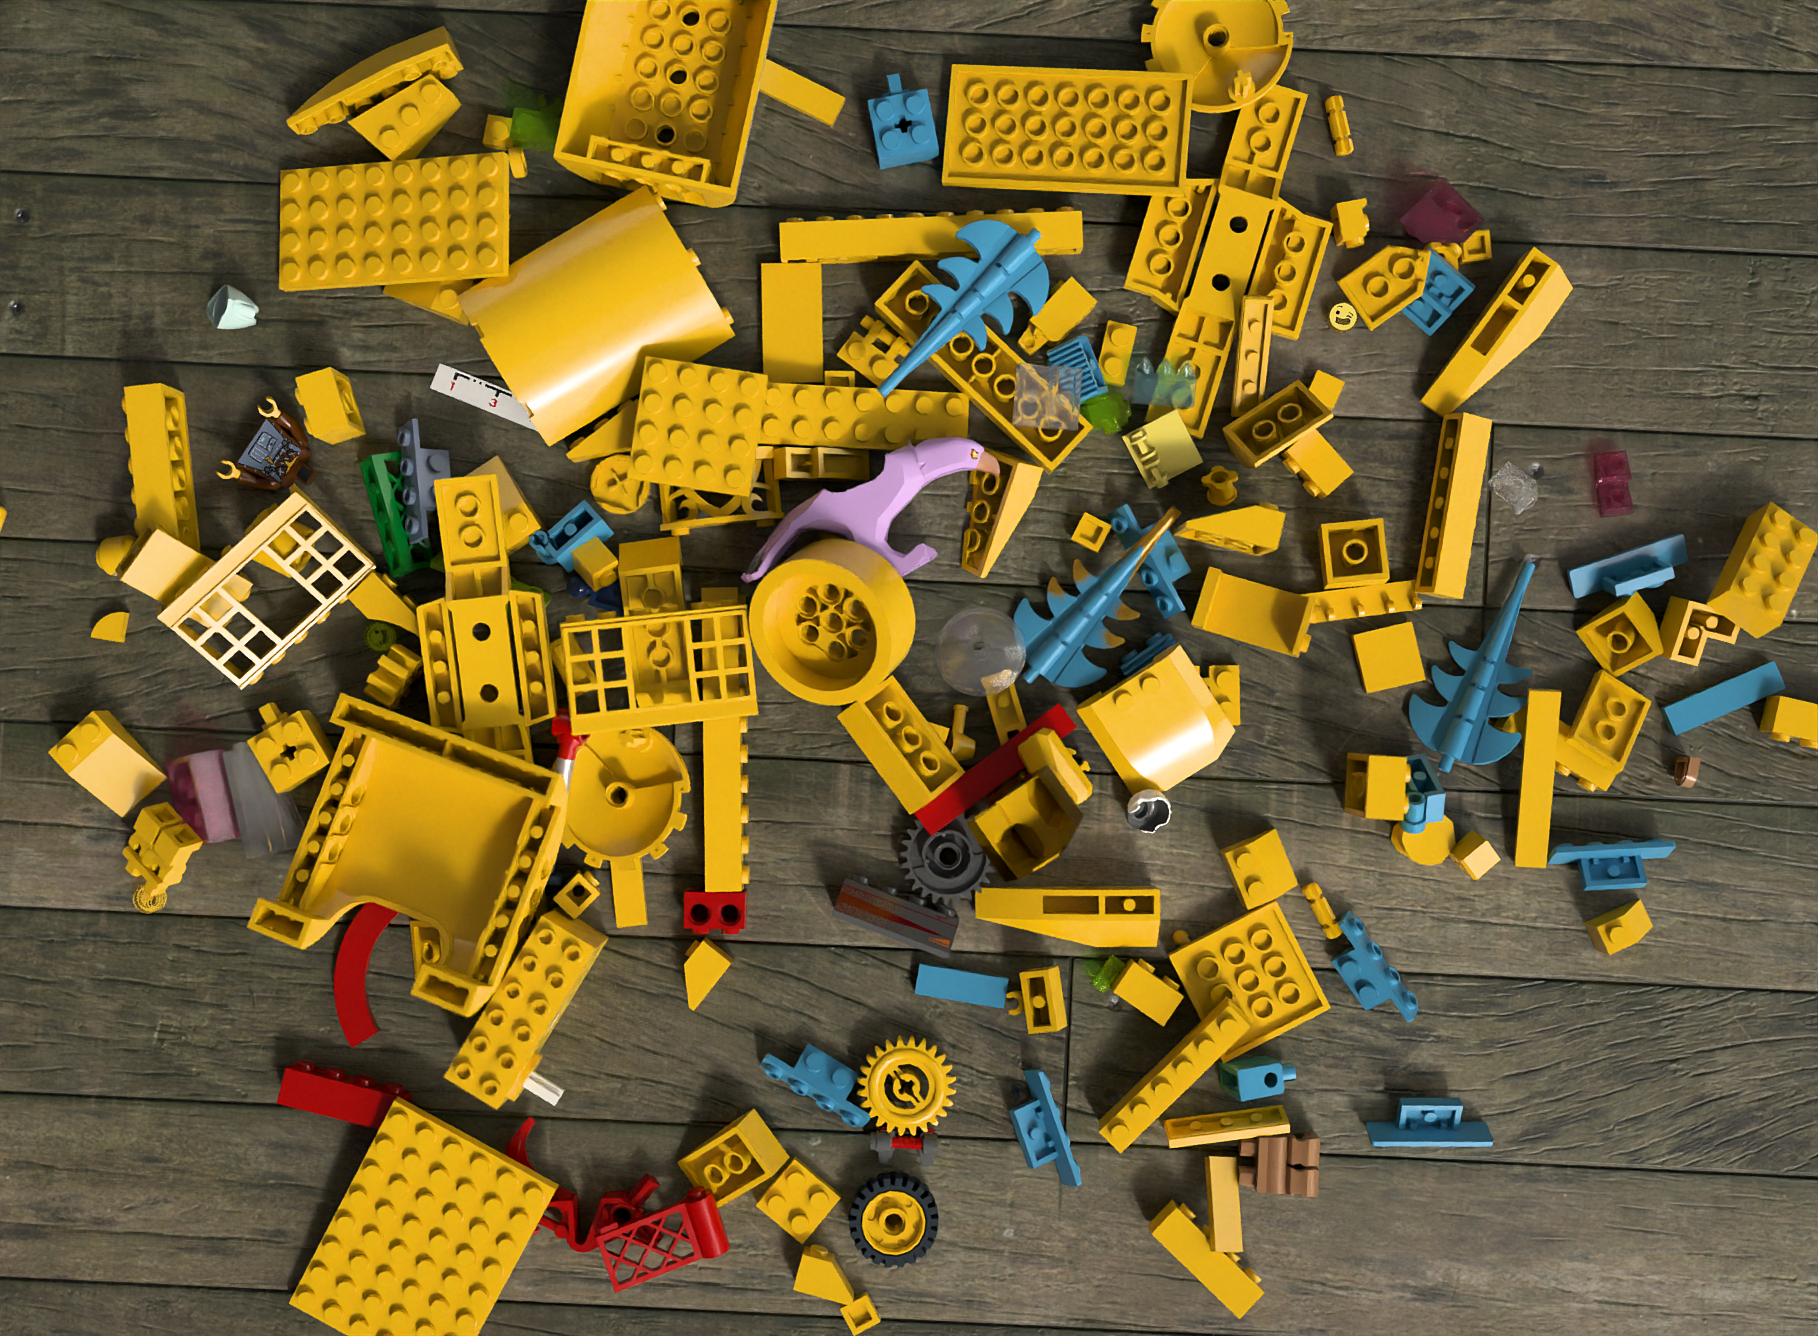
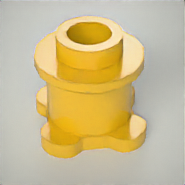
[1201,466,1238,506]

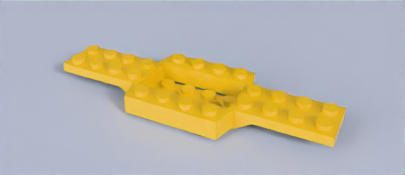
[416,474,558,764]

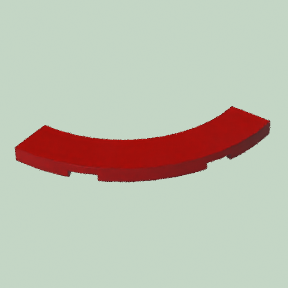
[334,902,400,1048]

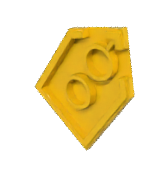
[1337,245,1431,331]

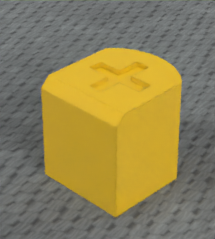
[1449,830,1501,880]

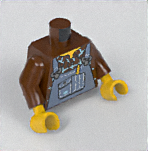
[215,396,317,490]

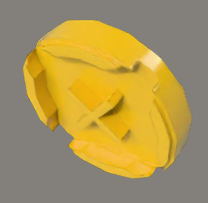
[590,454,651,515]

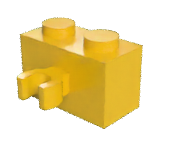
[1006,965,1068,1034]

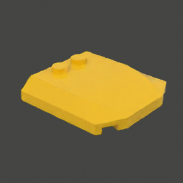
[1075,642,1235,795]

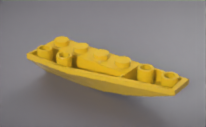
[286,26,464,135]
[1419,247,1573,418]
[975,886,1160,947]

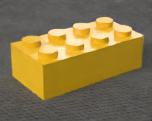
[1706,502,1818,639]

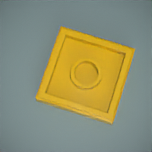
[1351,621,1426,694]

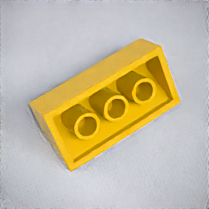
[837,675,965,815]

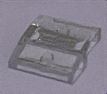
[1012,363,1083,431]

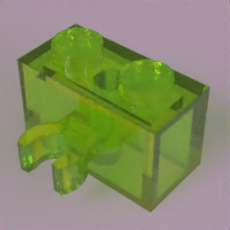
[509,94,563,153]

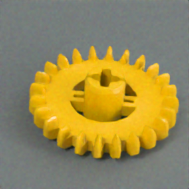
[857,1035,956,1136]

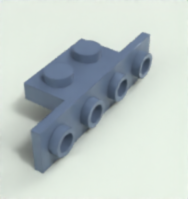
[397,419,451,544]

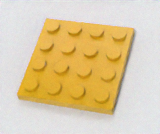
[627,356,768,498]
[1167,900,1331,1064]

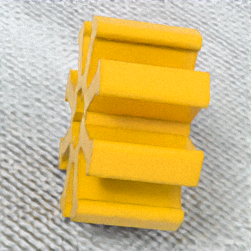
[363,643,424,709]

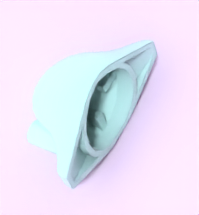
[206,284,259,329]

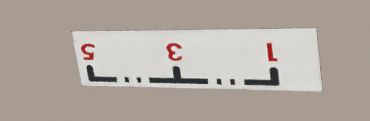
[430,363,537,431]

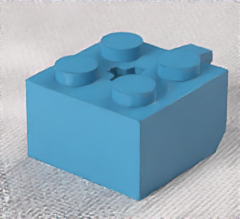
[867,73,939,170]

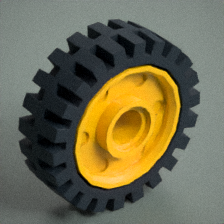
[849,1171,939,1268]

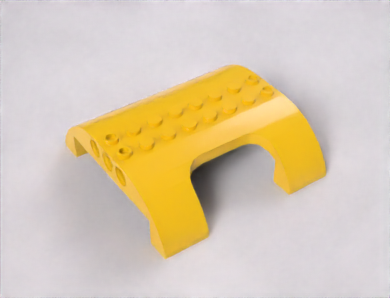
[247,693,567,1017]

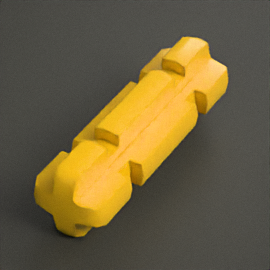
[1325,95,1354,156]
[1302,882,1343,939]

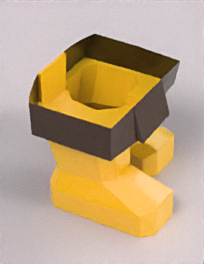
[966,728,1092,882]

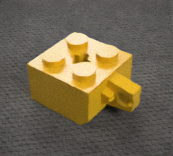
[247,702,336,794]

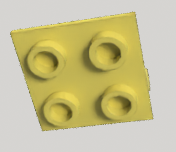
[1122,409,1204,489]

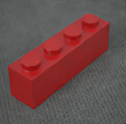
[277,1060,411,1129]

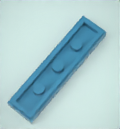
[1660,661,1786,736]

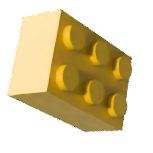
[1344,753,1411,820]

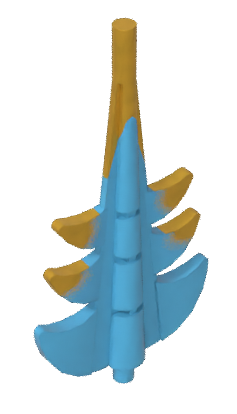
[1012,505,1181,688]

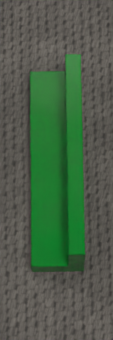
[359,451,434,578]

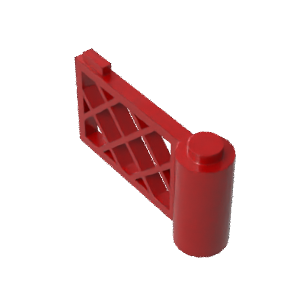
[595,1186,730,1293]

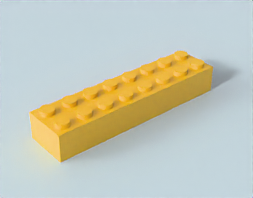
[874,260,1093,475]

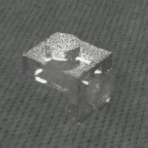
[1487,462,1538,515]

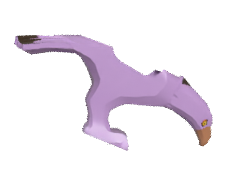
[740,436,1000,586]

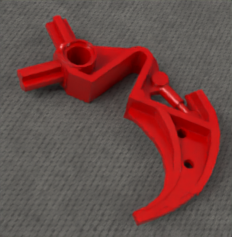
[504,1116,664,1253]

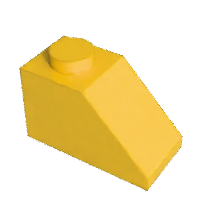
[1584,898,1653,955]
[684,937,734,1011]
[793,1245,854,1306]

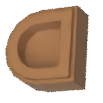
[1674,756,1701,788]

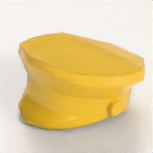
[1391,814,1456,866]

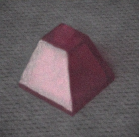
[1400,178,1485,243]

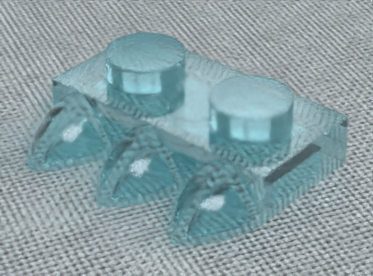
[1132,357,1197,408]

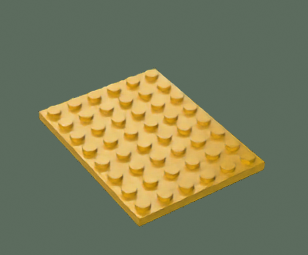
[289,1097,559,1336]

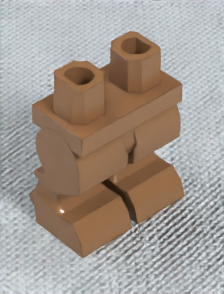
[1237,1132,1320,1198]

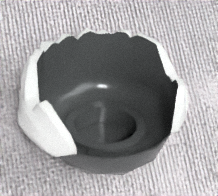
[1125,789,1172,833]

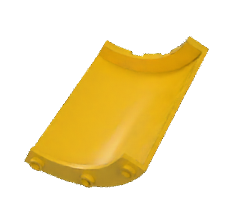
[456,184,735,447]

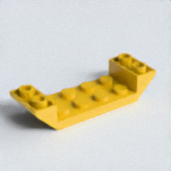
[618,536,702,707]

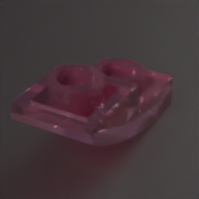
[1594,450,1634,518]

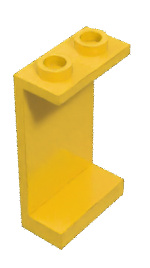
[115,520,253,633]
[1191,566,1321,658]

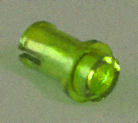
[1090,954,1126,994]

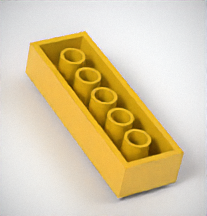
[122,383,201,553]

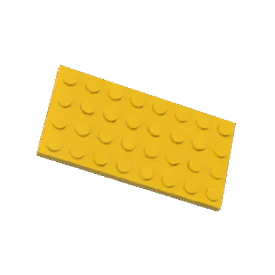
[942,64,1194,197]
[279,152,509,292]

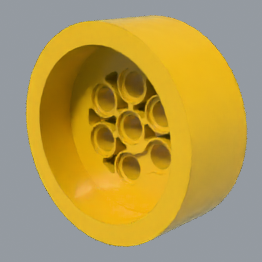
[749,539,915,705]

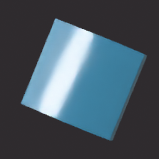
[1400,247,1476,336]

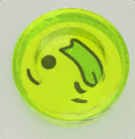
[364,622,396,652]

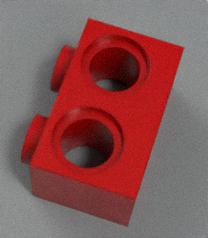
[683,889,748,934]

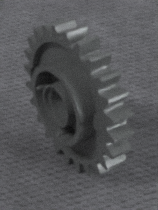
[900,812,995,905]

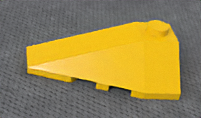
[961,446,1044,578]

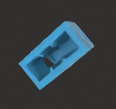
[1218,1055,1296,1101]

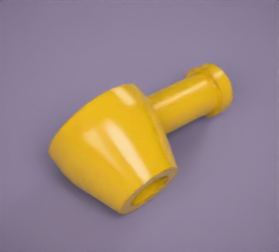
[946,704,975,761]

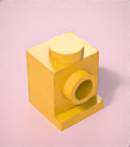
[1330,198,1369,249]
[553,869,601,920]

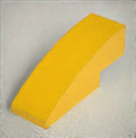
[773,447,870,481]

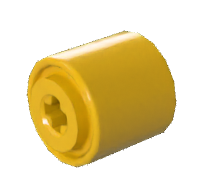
[252,508,315,578]

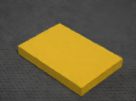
[1564,669,1652,775]

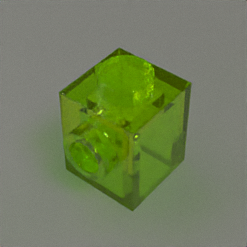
[1084,392,1131,435]

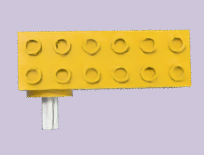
[444,906,609,1109]

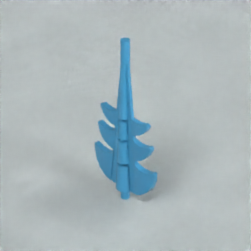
[876,220,1050,397]
[1409,561,1535,773]

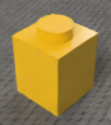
[571,536,619,592]

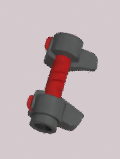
[870,1127,938,1167]

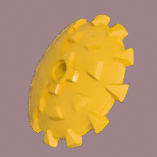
[1141,0,1293,113]
[551,727,690,871]

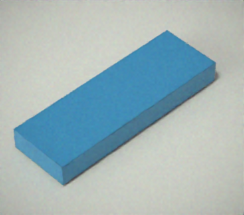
[915,963,1009,1009]

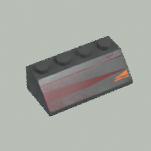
[832,873,959,959]

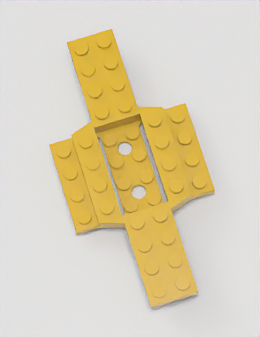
[1123,84,1333,440]

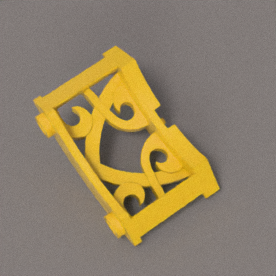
[659,446,785,536]

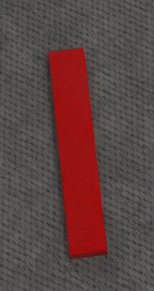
[914,703,1077,836]

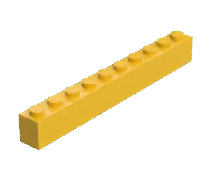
[779,207,1083,264]
[701,587,750,892]

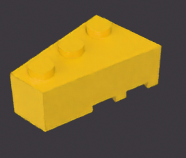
[348,74,462,161]

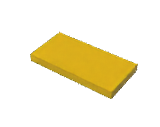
[761,262,824,384]

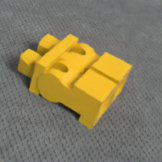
[122,802,203,896]

